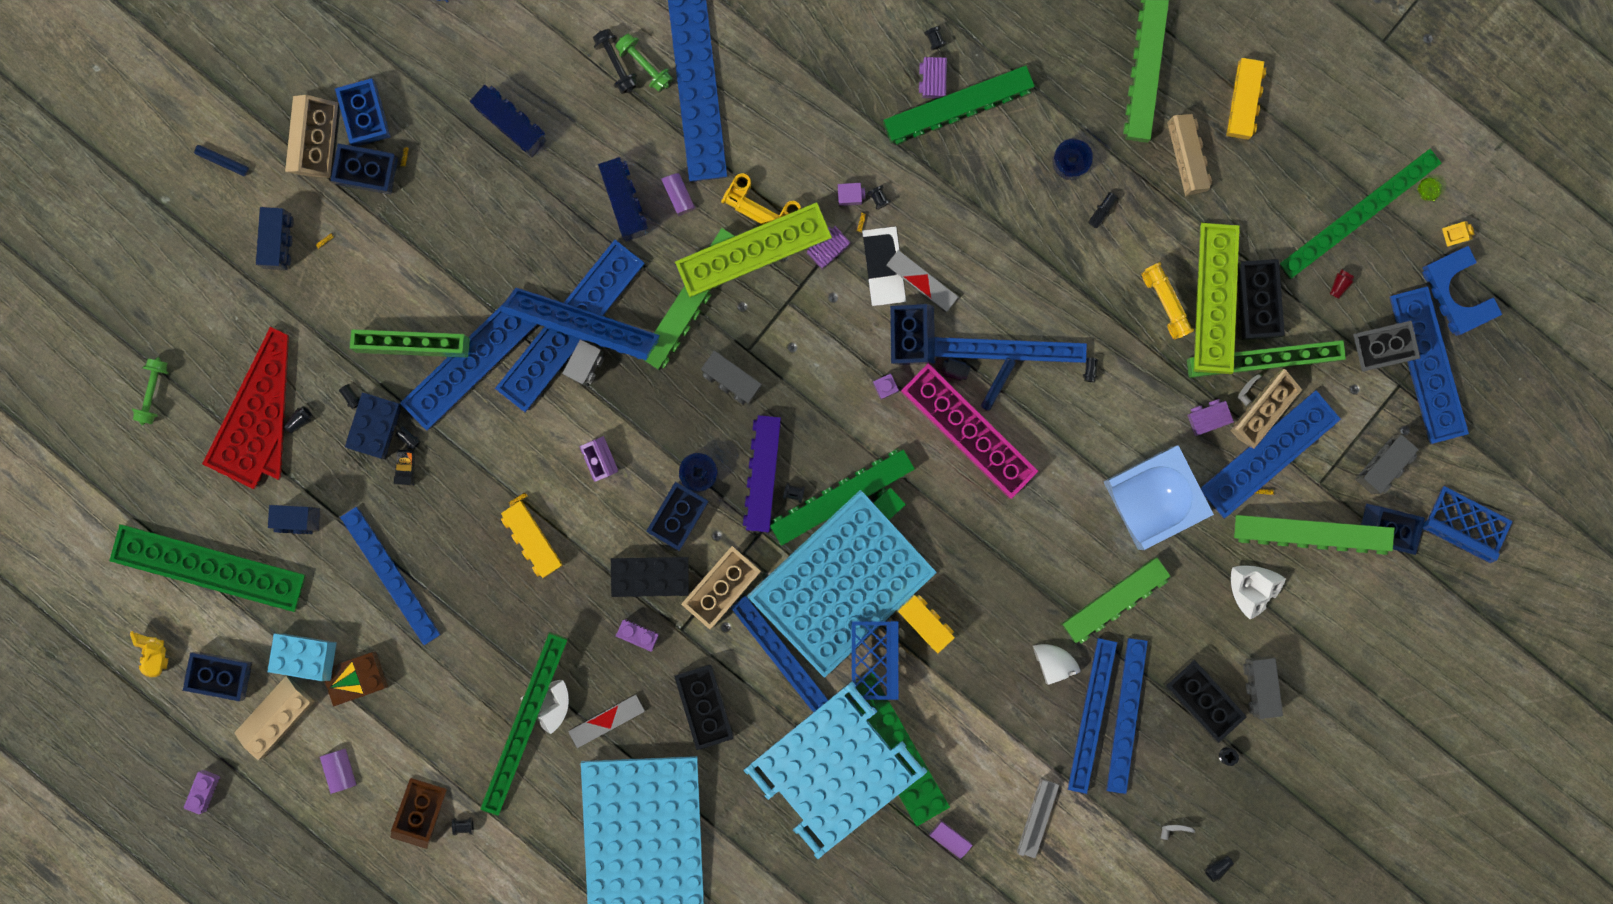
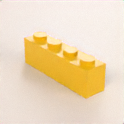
[1226,58,1266,140]
[501,501,564,578]

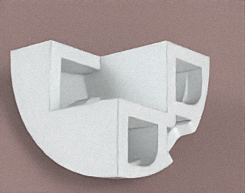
[1231,566,1286,619]
[1033,644,1081,685]
[520,680,569,734]

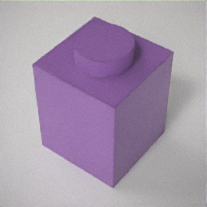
[838,183,865,206]
[873,374,899,400]

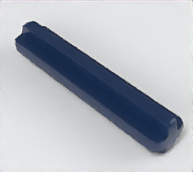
[194,145,249,176]
[981,358,1015,411]

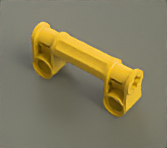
[721,173,801,225]
[1141,262,1194,340]

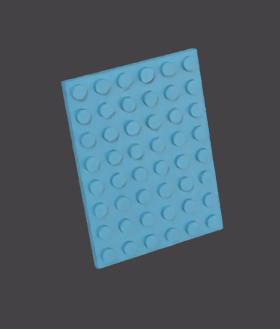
[747,490,937,678]
[581,756,704,904]

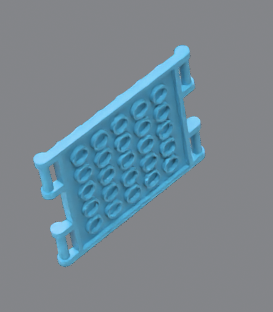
[743,681,928,859]

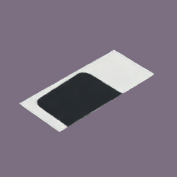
[862,226,906,306]

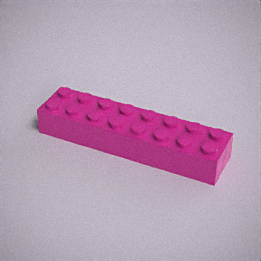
[901,363,1038,499]

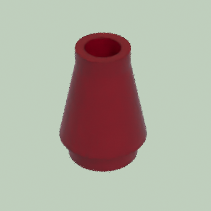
[1329,269,1354,299]

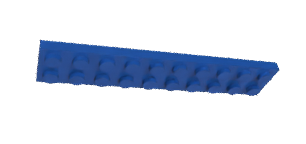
[668,0,727,182]
[495,240,645,413]

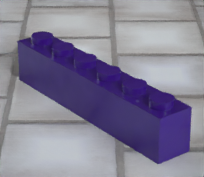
[743,415,781,533]

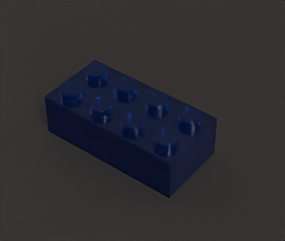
[469,84,547,158]
[598,157,649,242]

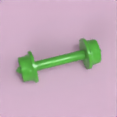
[615,33,673,92]
[132,357,169,426]

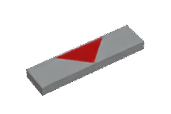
[886,250,958,312]
[568,694,645,748]

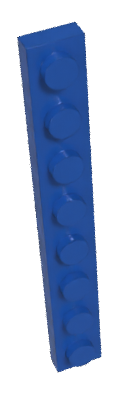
[935,337,1087,363]
[340,507,441,645]
[731,596,828,712]
[1067,638,1117,794]
[1106,638,1148,794]

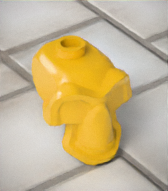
[130,631,169,677]

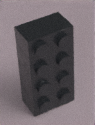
[1237,259,1285,340]
[611,557,690,597]
[1163,659,1247,743]
[674,663,734,750]

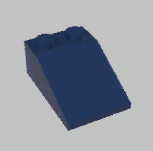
[1361,504,1425,555]

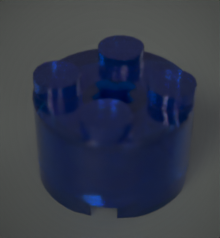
[1052,139,1093,180]
[679,453,718,492]

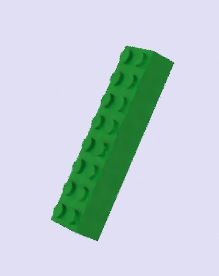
[839,672,950,827]

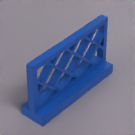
[1423,486,1513,563]
[852,621,899,700]

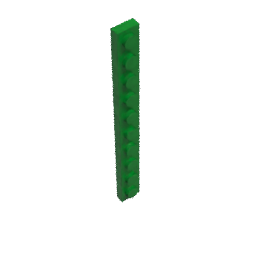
[1279,148,1442,279]
[480,632,567,816]

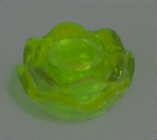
[1417,178,1442,201]

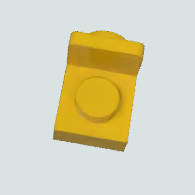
[1442,221,1474,247]

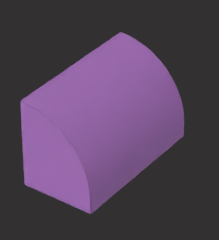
[661,173,696,217]
[320,748,356,794]
[929,820,973,859]

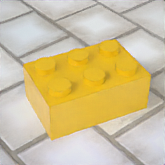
[897,594,955,654]

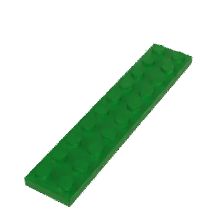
[109,524,306,612]

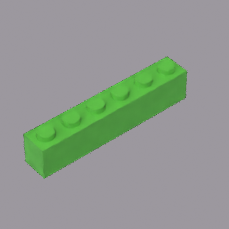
[350,329,470,358]
[1061,557,1170,644]

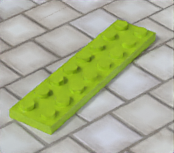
[675,202,832,298]
[1194,223,1240,374]

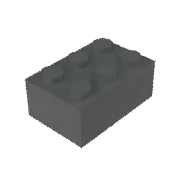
[1353,321,1421,372]
[701,351,762,405]
[1355,434,1419,494]
[1243,656,1283,719]

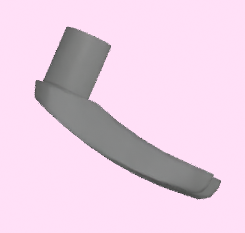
[1238,374,1262,406]
[1160,825,1195,840]

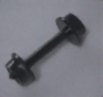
[593,29,638,94]

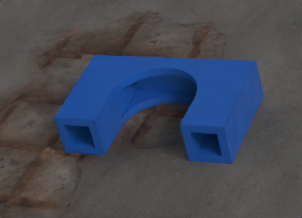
[1422,246,1502,336]

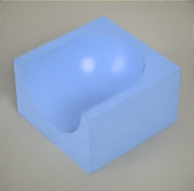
[1103,445,1214,550]

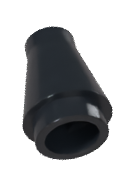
[284,406,313,433]
[1204,856,1234,882]

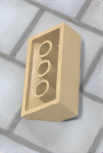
[285,95,338,178]
[1167,114,1212,196]
[1230,369,1302,449]
[681,546,762,630]
[234,676,315,760]

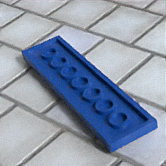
[1389,286,1469,444]
[501,287,660,360]
[400,303,538,431]
[1200,390,1341,519]

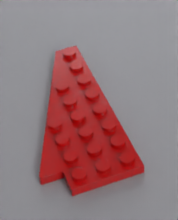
[202,327,289,490]

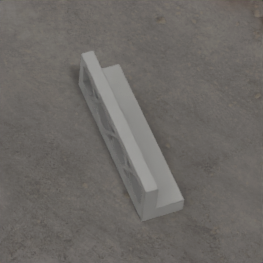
[1016,778,1059,858]

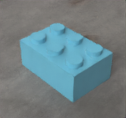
[268,634,337,681]

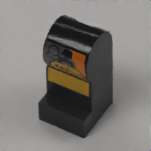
[394,449,415,486]

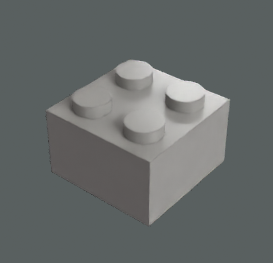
[562,339,605,387]

